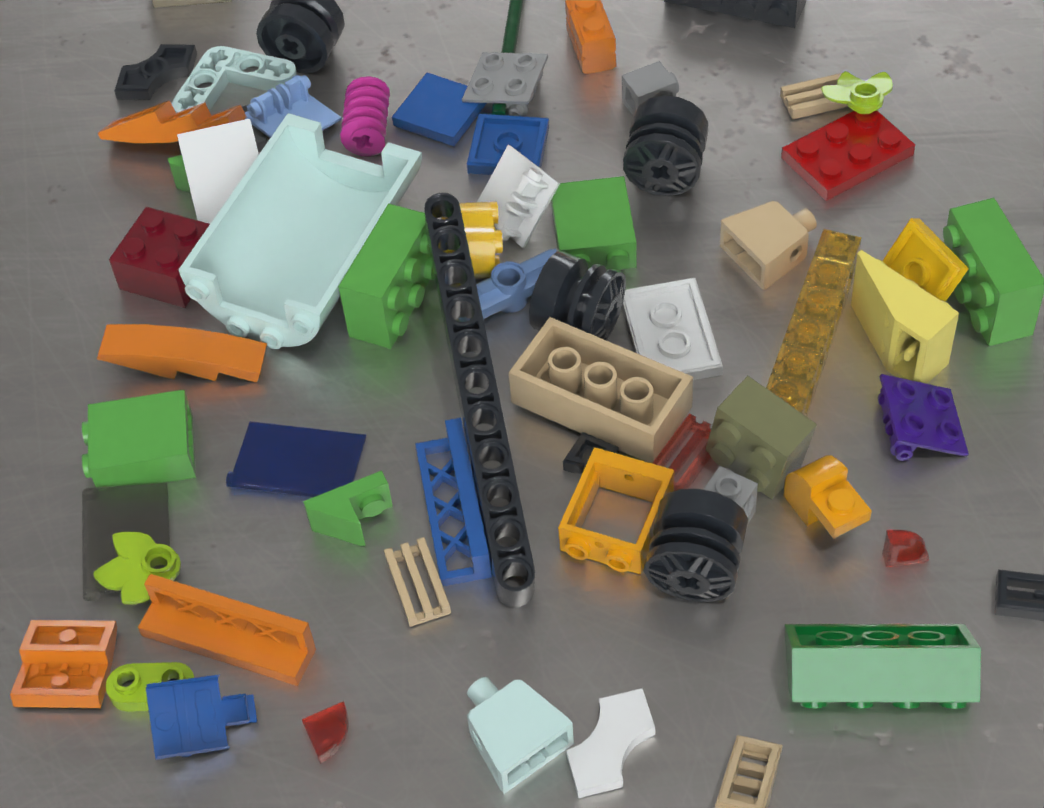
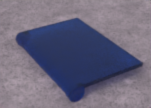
[226,421,366,498]

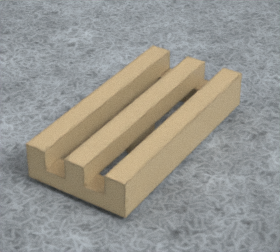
[780,71,849,120]
[384,537,451,627]

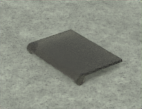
[82,483,170,601]

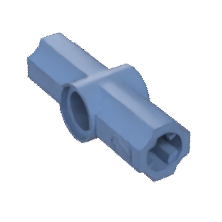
[458,248,557,322]

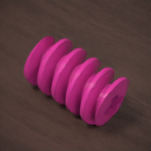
[340,76,390,157]

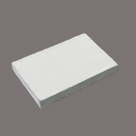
[177,119,259,224]
[622,278,723,380]

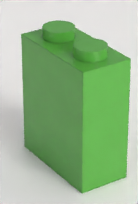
[551,176,637,271]
[82,390,196,493]

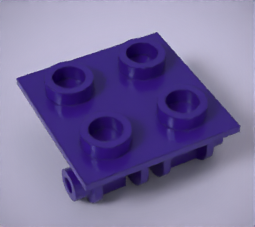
[878,374,969,461]

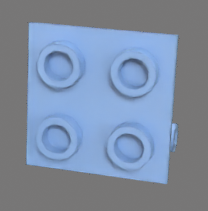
[245,75,342,138]

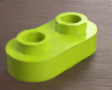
[106,662,195,712]

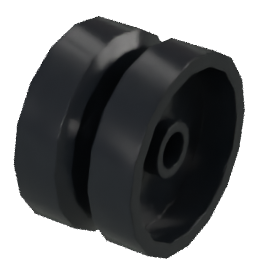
[256,0,345,74]

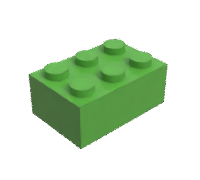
[943,198,1044,346]
[338,203,435,349]

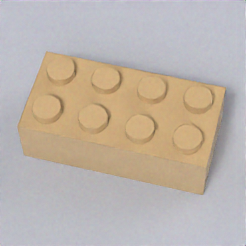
[508,317,693,464]

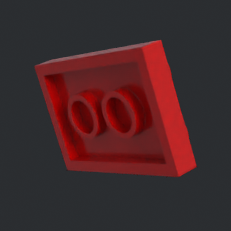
[781,110,915,201]

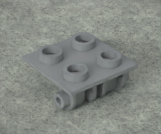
[462,52,548,117]

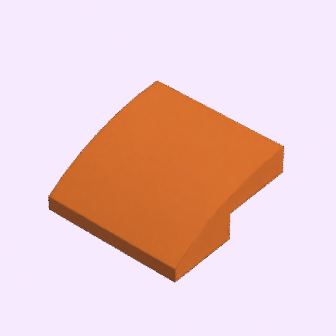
[10,620,117,708]

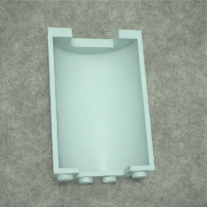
[179,113,422,349]

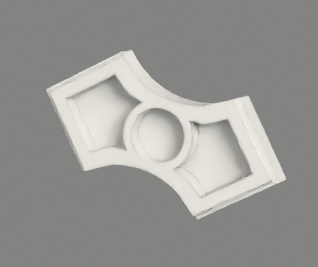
[566,688,655,798]

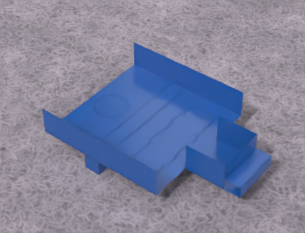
[146,674,257,760]

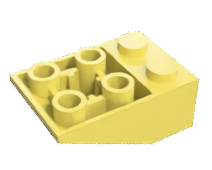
[851,250,959,384]

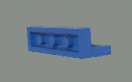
[415,418,492,587]

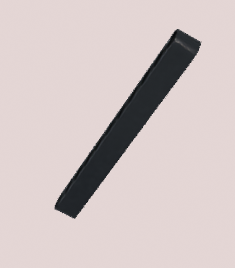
[424,193,535,607]

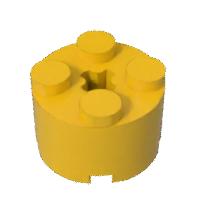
[441,201,503,279]

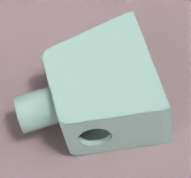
[467,677,574,794]

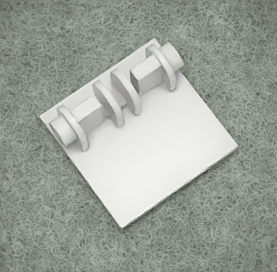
[477,145,560,248]

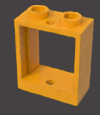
[558,447,674,575]

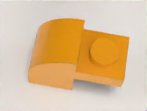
[783,455,872,539]

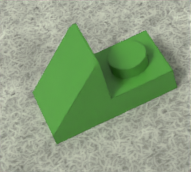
[303,471,393,546]

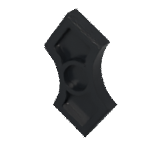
[114,44,197,100]

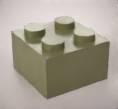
[705,375,817,499]

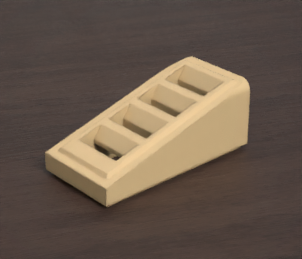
[715,735,783,808]

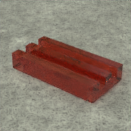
[652,413,711,491]

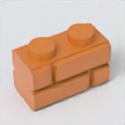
[565,0,616,74]

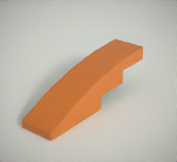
[98,100,247,143]
[97,324,267,383]

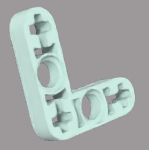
[172,46,297,113]

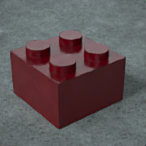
[109,207,210,308]

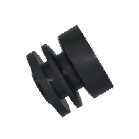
[623,95,708,196]
[529,251,626,341]
[644,489,748,602]

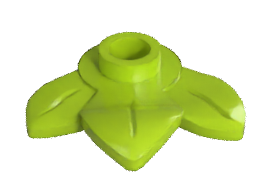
[821,71,893,114]
[93,532,181,604]

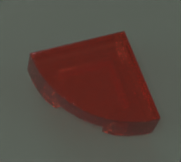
[882,530,929,567]
[302,701,349,764]

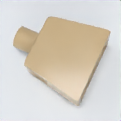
[720,201,817,290]

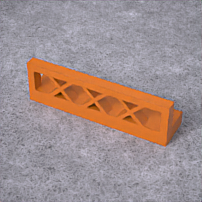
[138,574,316,686]

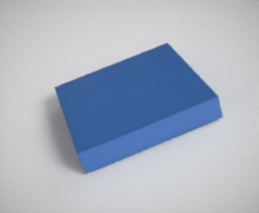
[392,72,487,146]
[467,114,549,175]

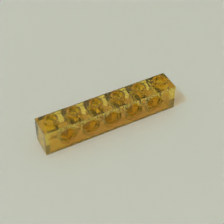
[766,229,862,417]

